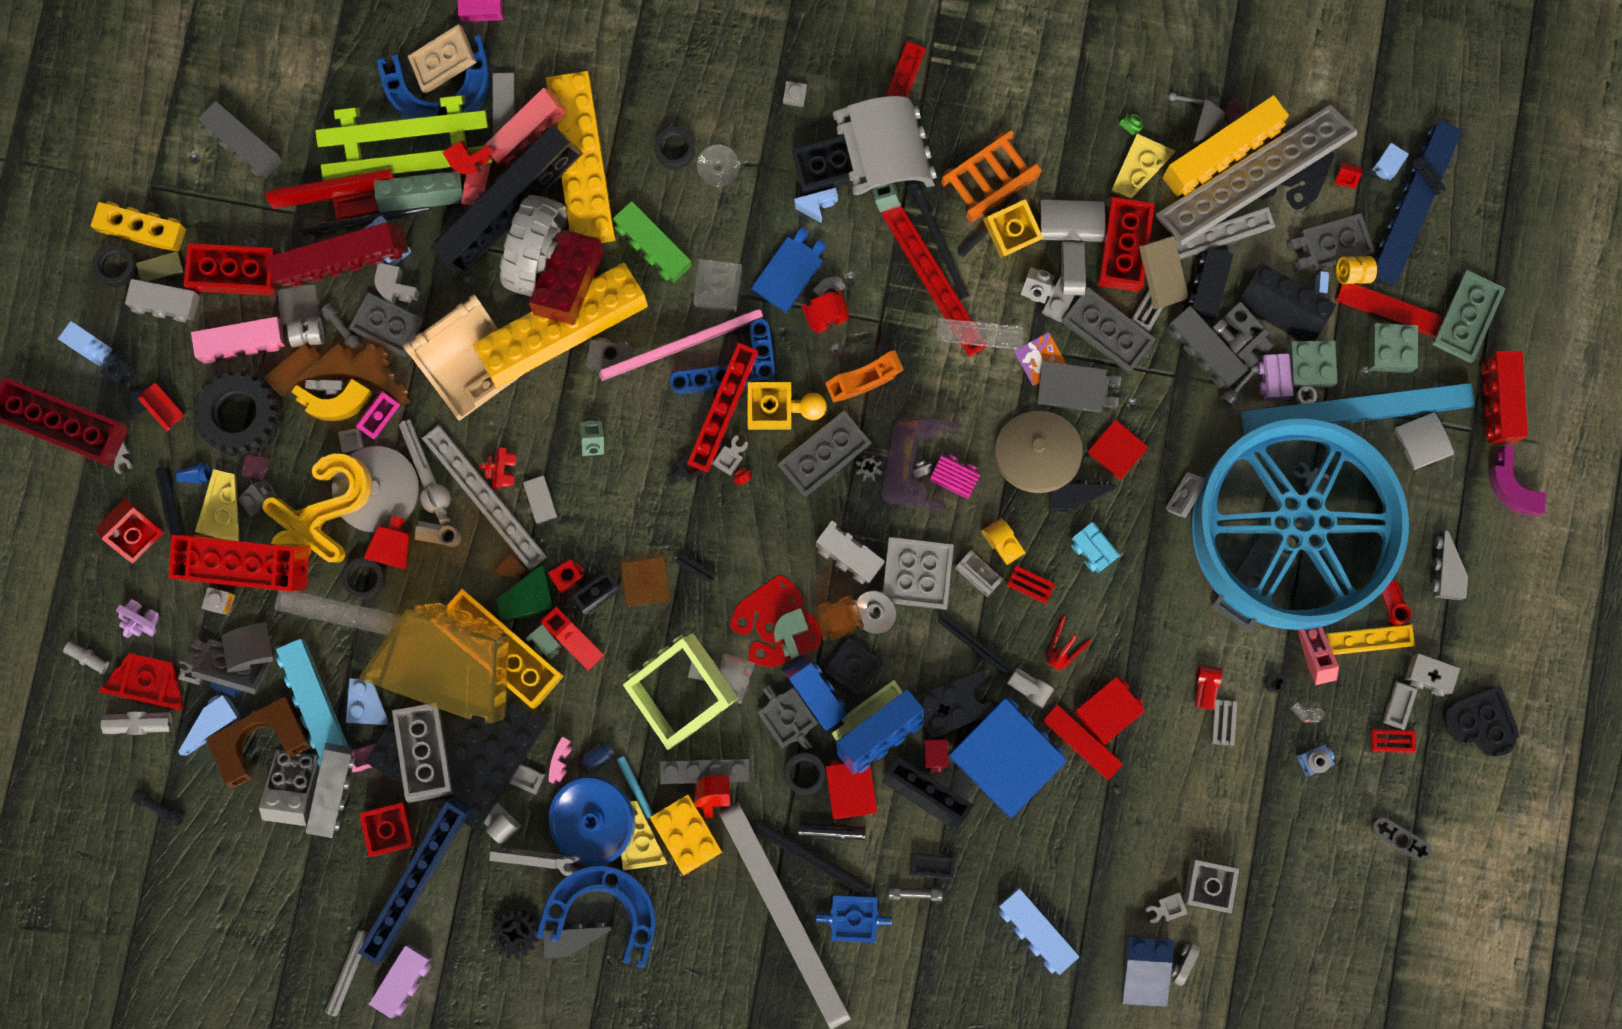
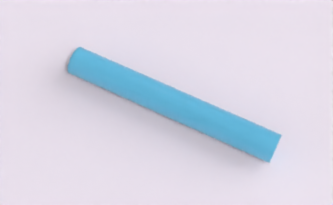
[617,756,654,819]

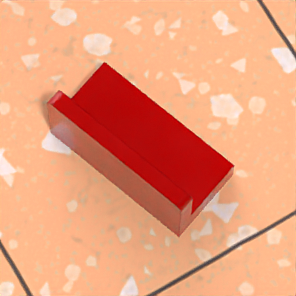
[138,382,185,432]

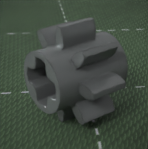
[856,455,882,481]

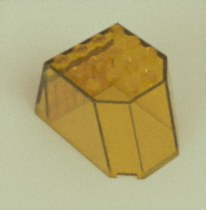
[359,603,509,723]

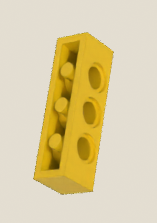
[91,201,186,252]

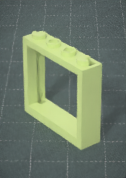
[623,633,739,750]

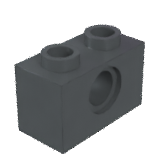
[586,338,635,375]

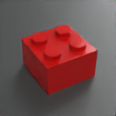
[359,802,417,857]

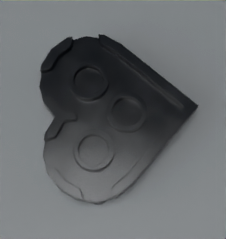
[1444,686,1519,757]

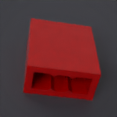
[1074,677,1145,745]
[826,760,877,819]

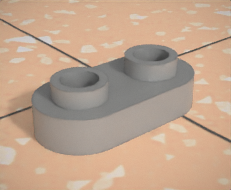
[1171,941,1201,986]

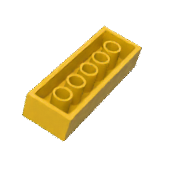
[1162,95,1289,198]
[433,589,564,709]

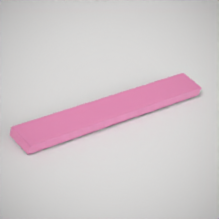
[599,309,763,381]

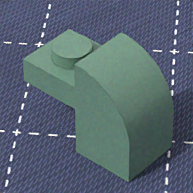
[872,182,901,212]
[774,608,808,660]

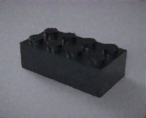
[792,135,866,196]

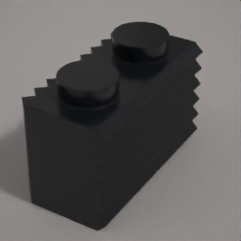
[572,571,621,615]

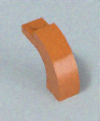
[825,350,903,402]

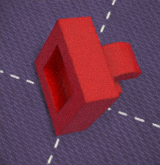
[1335,162,1362,189]

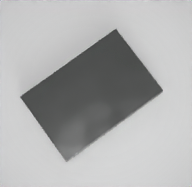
[348,292,426,358]

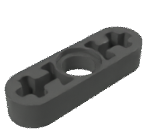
[1371,818,1432,861]

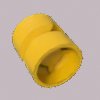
[1336,256,1377,284]

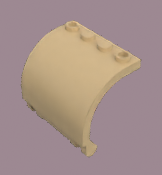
[402,294,525,421]

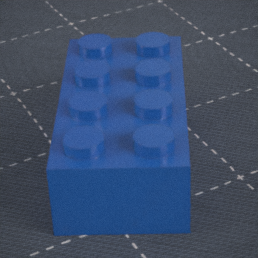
[837,689,924,775]

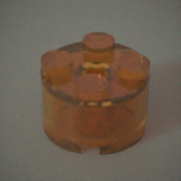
[815,596,864,640]

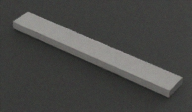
[422,425,547,571]

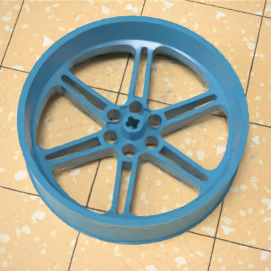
[1192,418,1409,630]

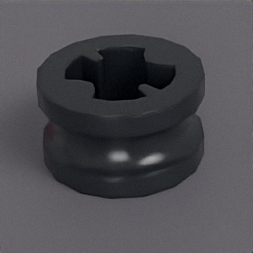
[1265,673,1287,693]

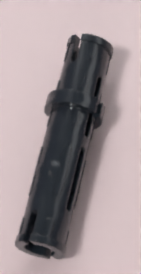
[799,822,866,841]

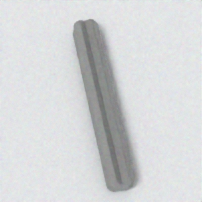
[325,930,369,1016]

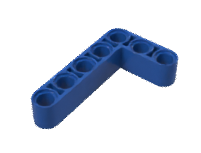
[670,319,775,395]

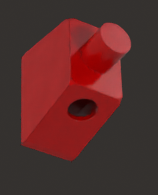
[364,515,410,569]

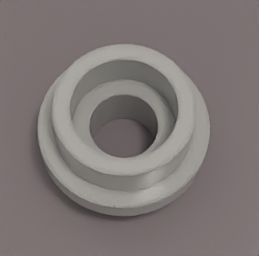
[1308,751,1331,773]

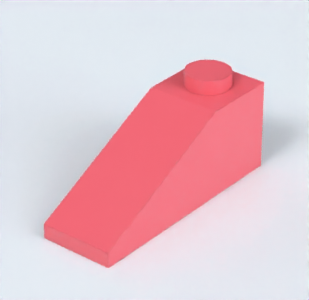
[462,157,494,210]
[1298,627,1339,685]

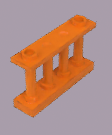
[941,130,1042,224]

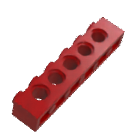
[687,343,758,473]

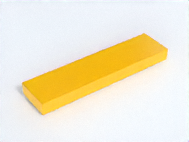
[1325,624,1415,655]

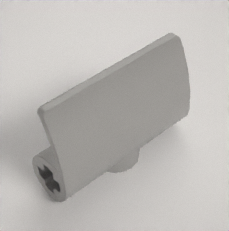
[1039,200,1105,242]

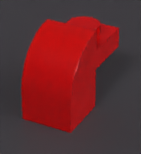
[442,141,495,174]
[694,775,730,818]

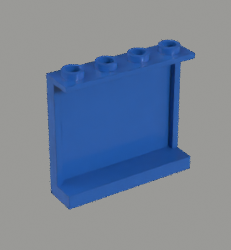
[948,697,1067,818]

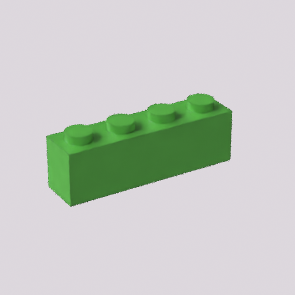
[613,201,692,284]

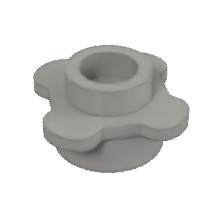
[909,460,932,477]

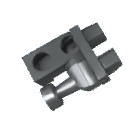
[1212,302,1274,368]

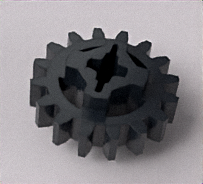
[490,910,539,959]

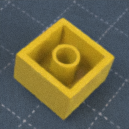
[983,199,1043,258]

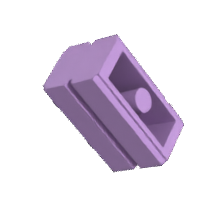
[1257,354,1294,401]

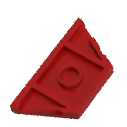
[98,653,184,710]

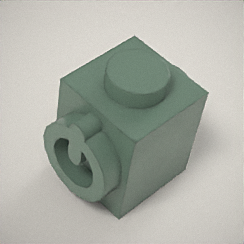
[580,420,604,456]

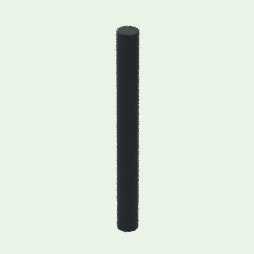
[958,192,1021,258]

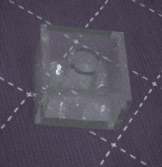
[693,259,742,312]

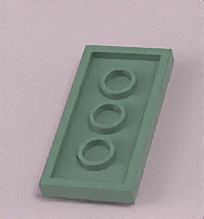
[1432,270,1506,363]

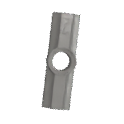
[101,712,173,735]

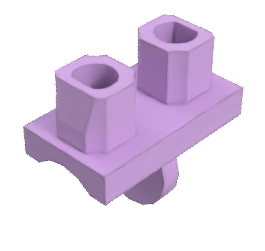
[116,599,159,638]

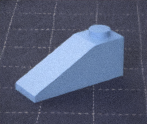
[178,695,242,756]

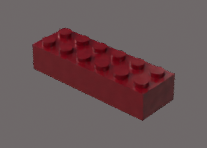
[267,222,409,288]
[0,377,129,468]

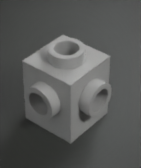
[1021,267,1056,303]

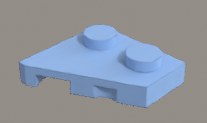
[346,679,390,725]

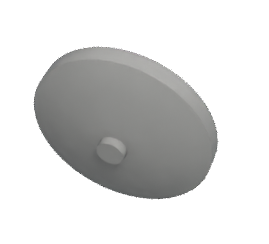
[332,446,420,533]

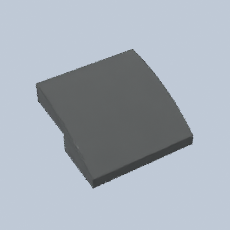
[221,622,273,673]

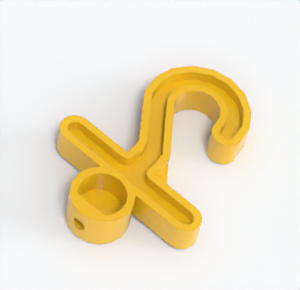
[263,454,372,562]

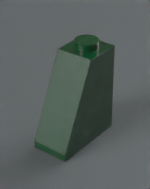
[494,566,555,623]

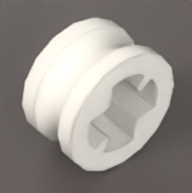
[1295,387,1317,404]

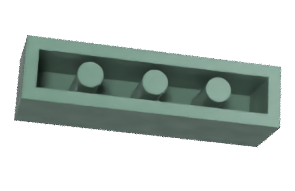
[374,171,464,213]

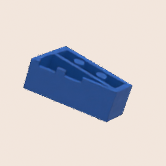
[782,655,847,731]

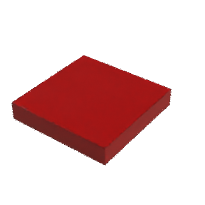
[1087,420,1149,480]

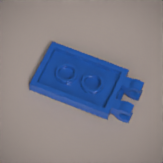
[751,227,826,314]

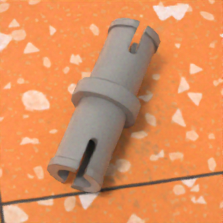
[63,640,110,674]

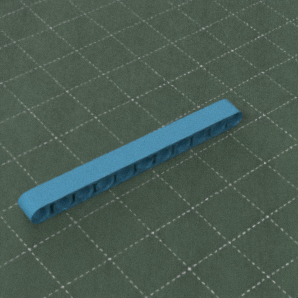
[1241,384,1476,435]

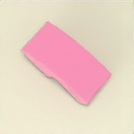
[549,737,572,784]

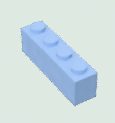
[998,888,1079,975]

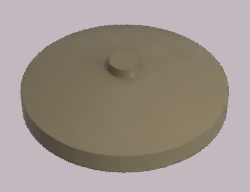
[995,411,1083,493]

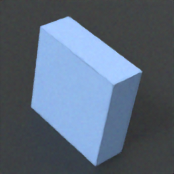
[1315,271,1329,296]

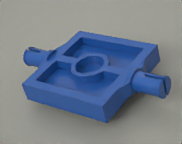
[816,895,892,943]

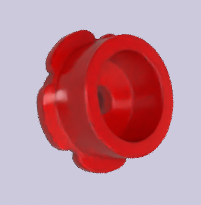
[732,468,753,486]

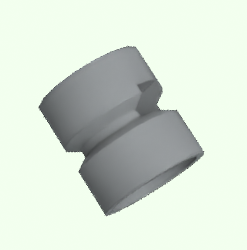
[287,316,324,348]

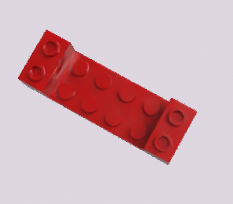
[168,533,310,592]

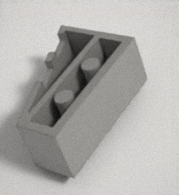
[816,521,885,585]

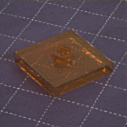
[621,557,670,607]

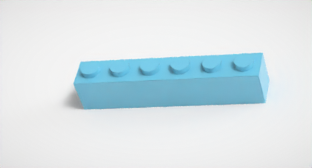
[276,639,348,767]

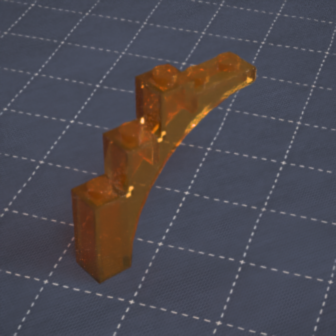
[264,344,410,406]

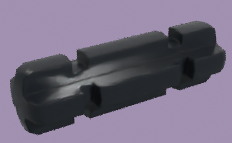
[1413,156,1446,196]
[676,552,716,583]

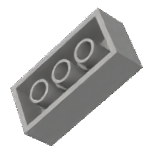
[392,703,453,803]

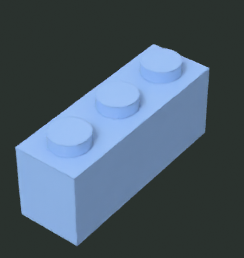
[58,321,113,366]

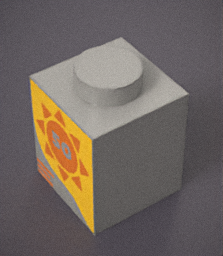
[202,587,236,616]

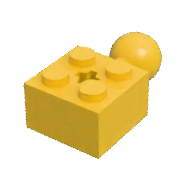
[748,382,827,430]

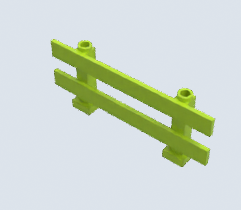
[315,95,493,181]

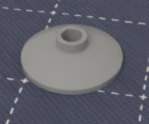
[854,591,896,634]

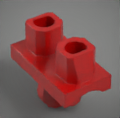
[480,448,516,489]

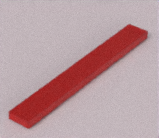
[881,206,988,357]

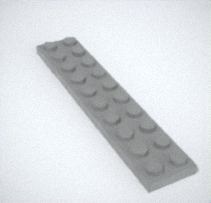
[1156,104,1357,246]

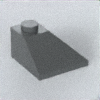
[1187,99,1227,152]

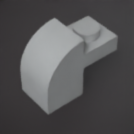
[375,263,420,304]

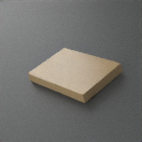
[408,24,477,94]

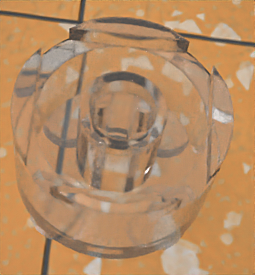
[712,653,755,704]

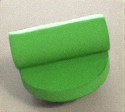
[1119,114,1143,137]

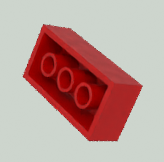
[1097,197,1155,292]
[184,243,279,296]
[1481,351,1528,445]

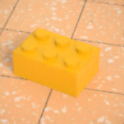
[650,794,723,876]

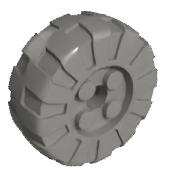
[500,195,567,296]

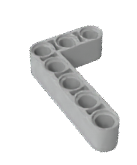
[484,802,521,843]

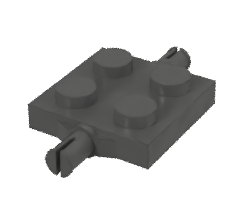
[757,685,818,752]

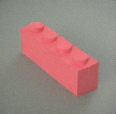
[484,88,567,168]

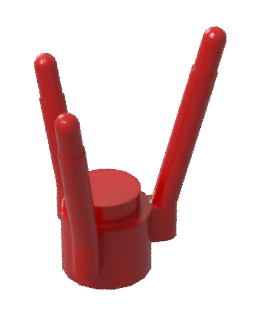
[1046,616,1091,671]

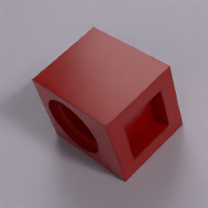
[549,559,585,593]

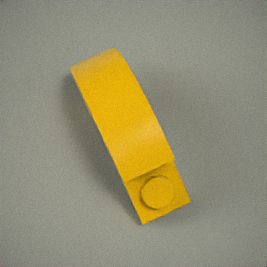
[292,379,374,421]

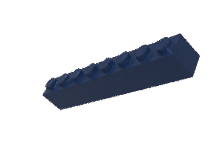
[1373,120,1463,286]
[358,796,472,965]

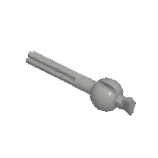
[399,420,451,525]

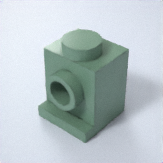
[525,624,561,660]

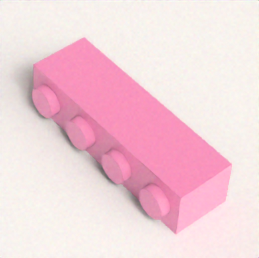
[191,317,285,364]

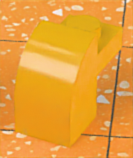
[981,518,1025,566]

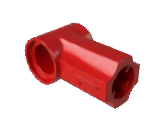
[1381,581,1412,626]
[1195,665,1222,710]

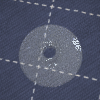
[697,145,739,186]

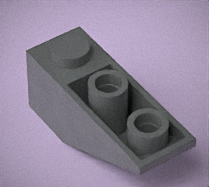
[543,922,613,958]

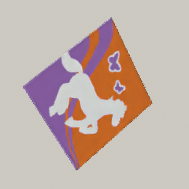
[1014,332,1067,386]

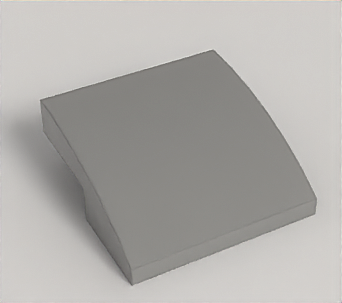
[1395,412,1454,470]

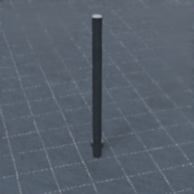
[907,180,969,300]

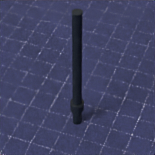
[302,206,430,235]

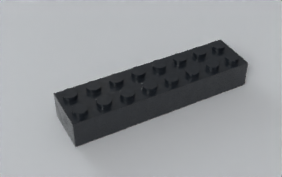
[431,125,583,274]

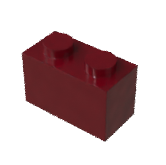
[922,740,948,773]

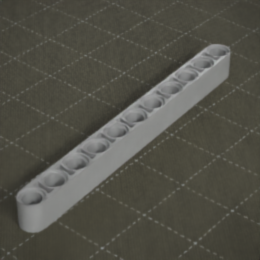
[719,802,851,1029]

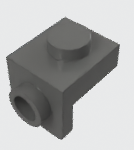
[238,480,278,516]

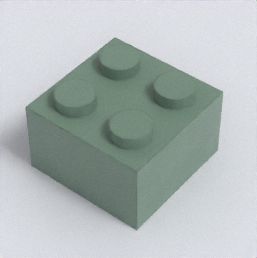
[1368,323,1418,373]
[1286,341,1337,389]

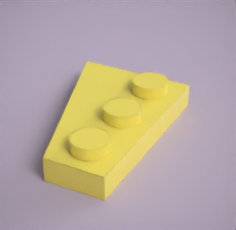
[1111,134,1176,200]

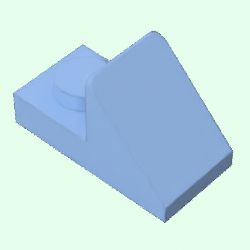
[794,188,838,223]

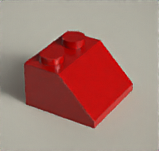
[94,498,164,564]

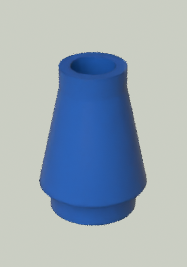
[176,463,211,484]

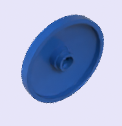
[549,776,635,866]

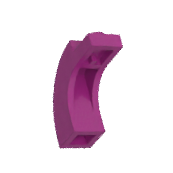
[1489,445,1546,517]

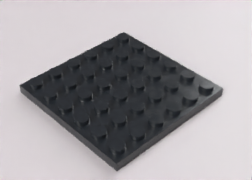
[364,650,550,832]

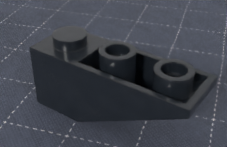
[1049,480,1117,513]

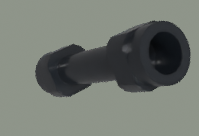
[131,789,184,827]

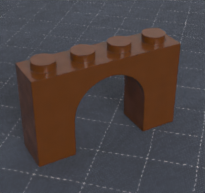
[206,697,312,789]

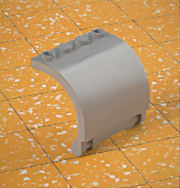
[833,96,937,195]

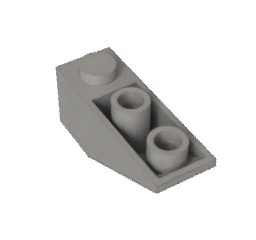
[1432,531,1468,600]

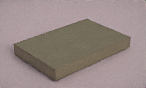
[1139,236,1189,309]

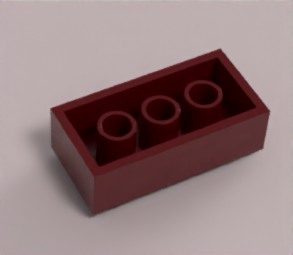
[529,229,604,325]

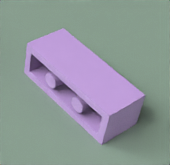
[369,944,432,1019]

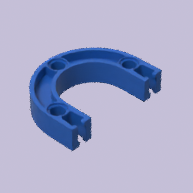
[377,35,490,120]
[535,866,655,968]

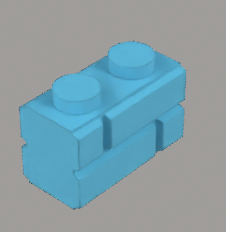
[1071,522,1121,573]

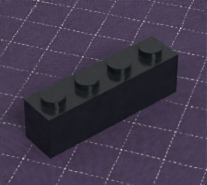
[882,757,973,831]

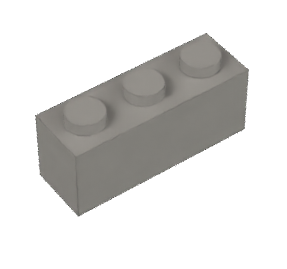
[125,279,200,322]

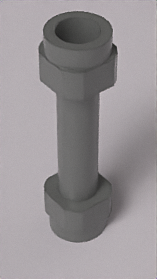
[321,303,362,351]
[889,886,943,901]

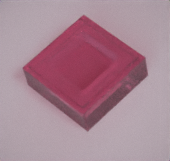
[242,454,269,480]

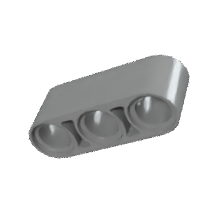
[1061,241,1086,296]

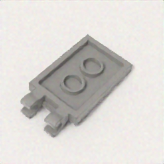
[489,847,580,876]

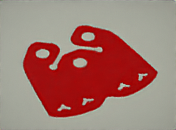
[730,575,821,667]

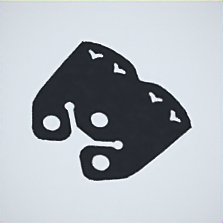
[1253,130,1335,210]

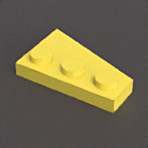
[195,469,239,541]
[621,801,668,870]

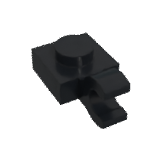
[667,454,704,486]

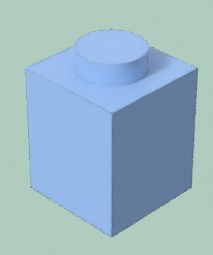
[1372,143,1409,181]

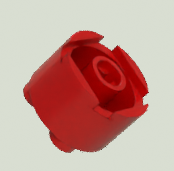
[801,290,851,334]

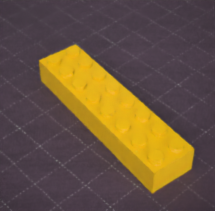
[546,71,616,243]
[472,263,648,389]

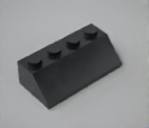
[1236,262,1337,341]

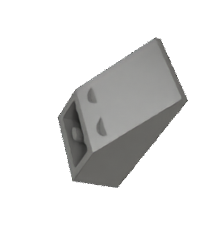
[259,749,319,826]

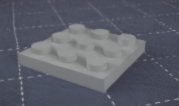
[883,537,954,610]

